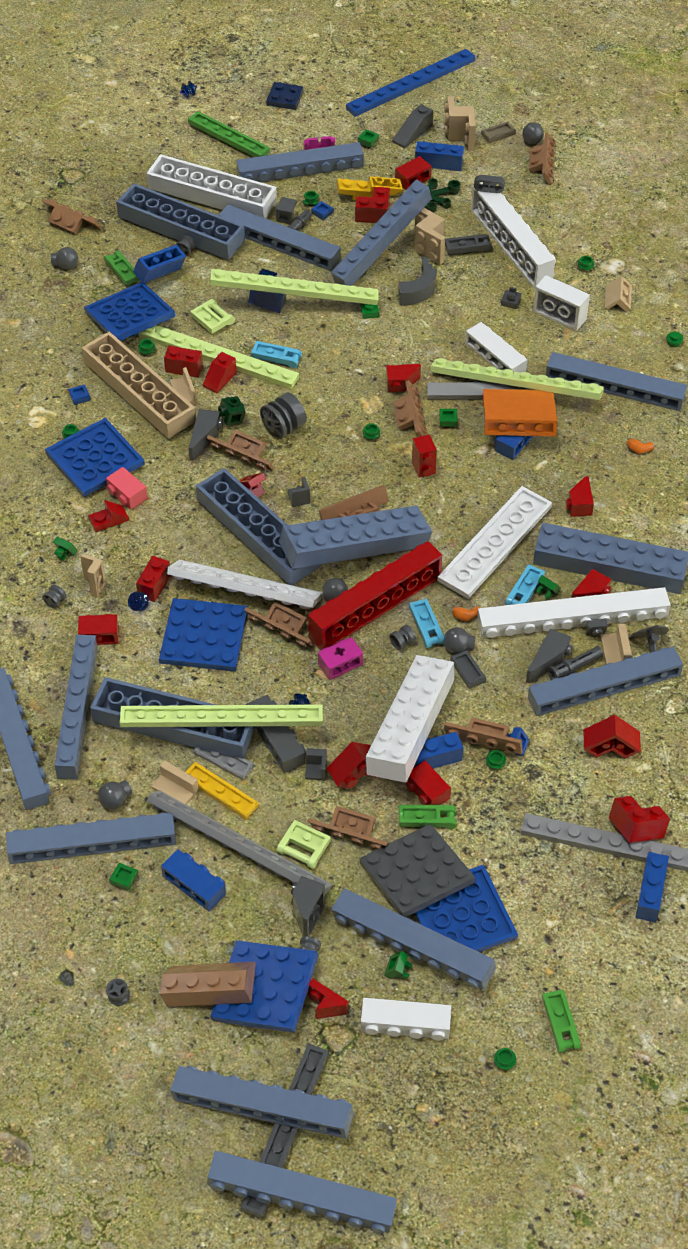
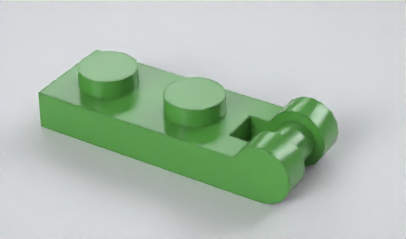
[104,250,140,286]
[399,805,457,829]
[542,989,581,1053]

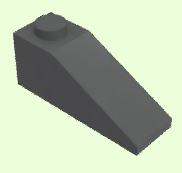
[392,104,434,149]
[189,409,223,460]
[526,629,573,683]

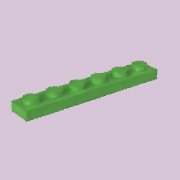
[188,111,270,157]

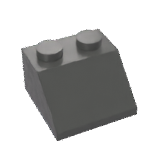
[291,876,325,936]

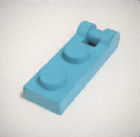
[251,341,302,368]
[505,564,545,605]
[409,599,444,648]

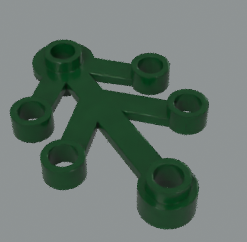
[425,178,461,213]

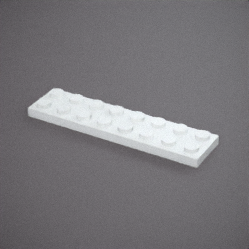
[437,486,552,599]
[167,559,322,609]

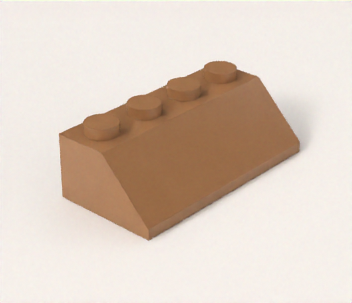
[159,962,256,1007]

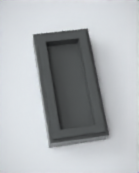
[450,650,486,689]

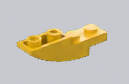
[336,176,403,200]

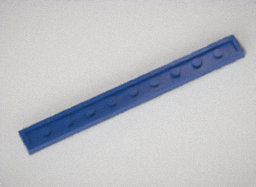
[346,49,475,117]

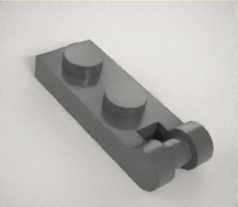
[445,234,493,255]

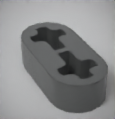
[474,175,505,193]

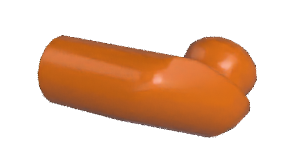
[627,439,654,454]
[452,606,479,622]

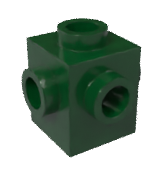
[218,396,246,426]

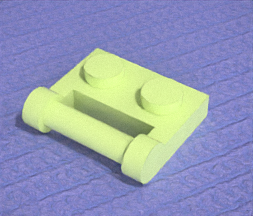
[190,299,235,334]
[276,820,331,869]

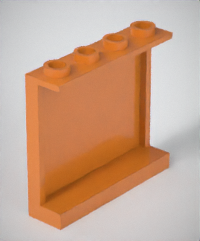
[482,389,557,436]

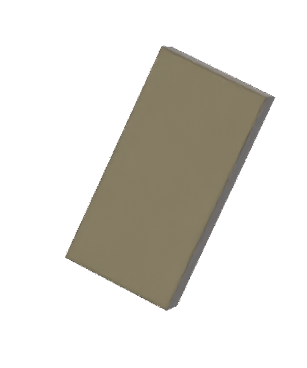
[481,121,516,143]

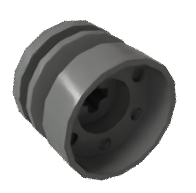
[260,392,307,439]

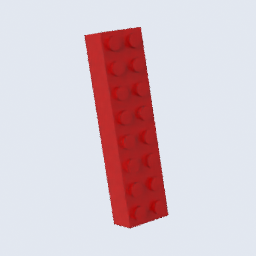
[308,541,443,650]

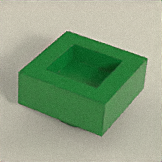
[358,129,379,148]
[360,303,379,319]
[439,409,457,427]
[109,863,138,891]

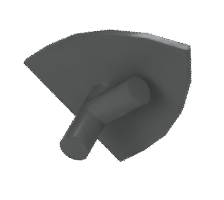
[629,625,669,653]

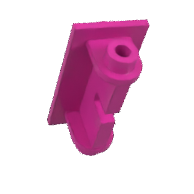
[303,136,335,150]

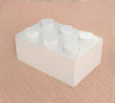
[533,275,590,331]

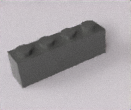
[246,695,306,773]

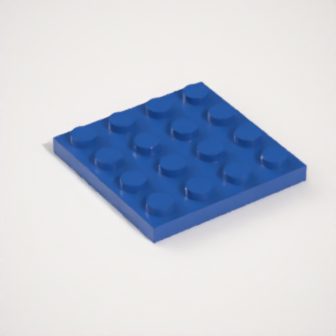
[84,282,175,341]
[45,417,145,497]
[159,598,248,672]
[414,864,518,952]
[210,940,319,1033]

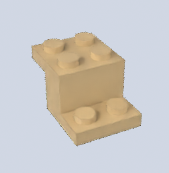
[444,96,476,151]
[414,208,445,265]

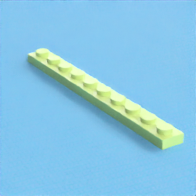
[210,269,378,305]
[139,325,299,389]
[430,358,604,400]
[120,705,323,727]

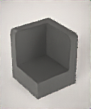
[276,197,297,224]
[288,477,310,507]
[305,748,327,781]

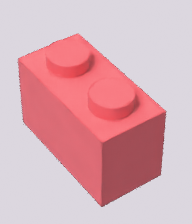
[106,467,148,510]

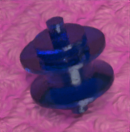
[180,81,197,98]
[128,592,149,611]
[289,693,311,705]

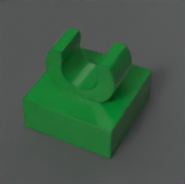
[53,536,77,561]
[537,575,561,599]
[384,951,412,979]

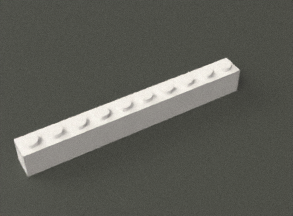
[477,587,671,638]

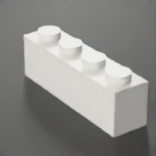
[465,322,527,373]
[361,998,451,1041]

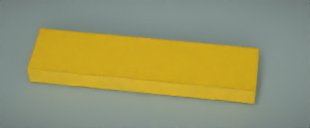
[186,762,259,820]

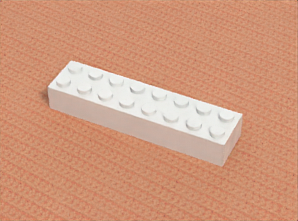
[146,154,277,219]
[471,182,556,289]
[366,655,454,783]

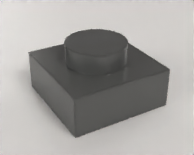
[585,619,608,636]

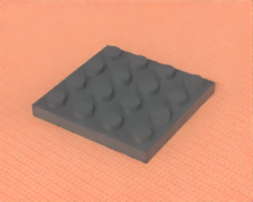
[359,825,475,917]

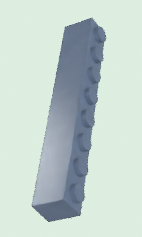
[236,142,364,182]
[331,180,432,286]
[218,204,341,271]
[546,352,687,411]
[55,635,98,780]
[528,646,683,716]
[0,668,51,810]
[6,813,176,864]
[331,888,496,990]
[170,1066,354,1139]
[207,1151,397,1234]

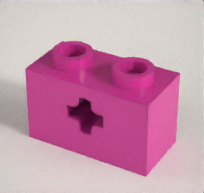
[318,637,363,680]

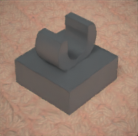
[501,287,522,309]

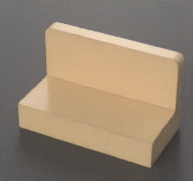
[605,276,632,312]
[170,367,196,406]
[80,554,106,597]
[601,623,632,664]
[152,760,199,805]

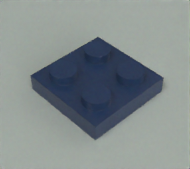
[266,82,303,110]

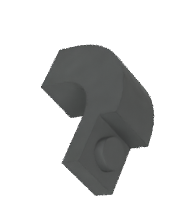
[398,257,437,306]

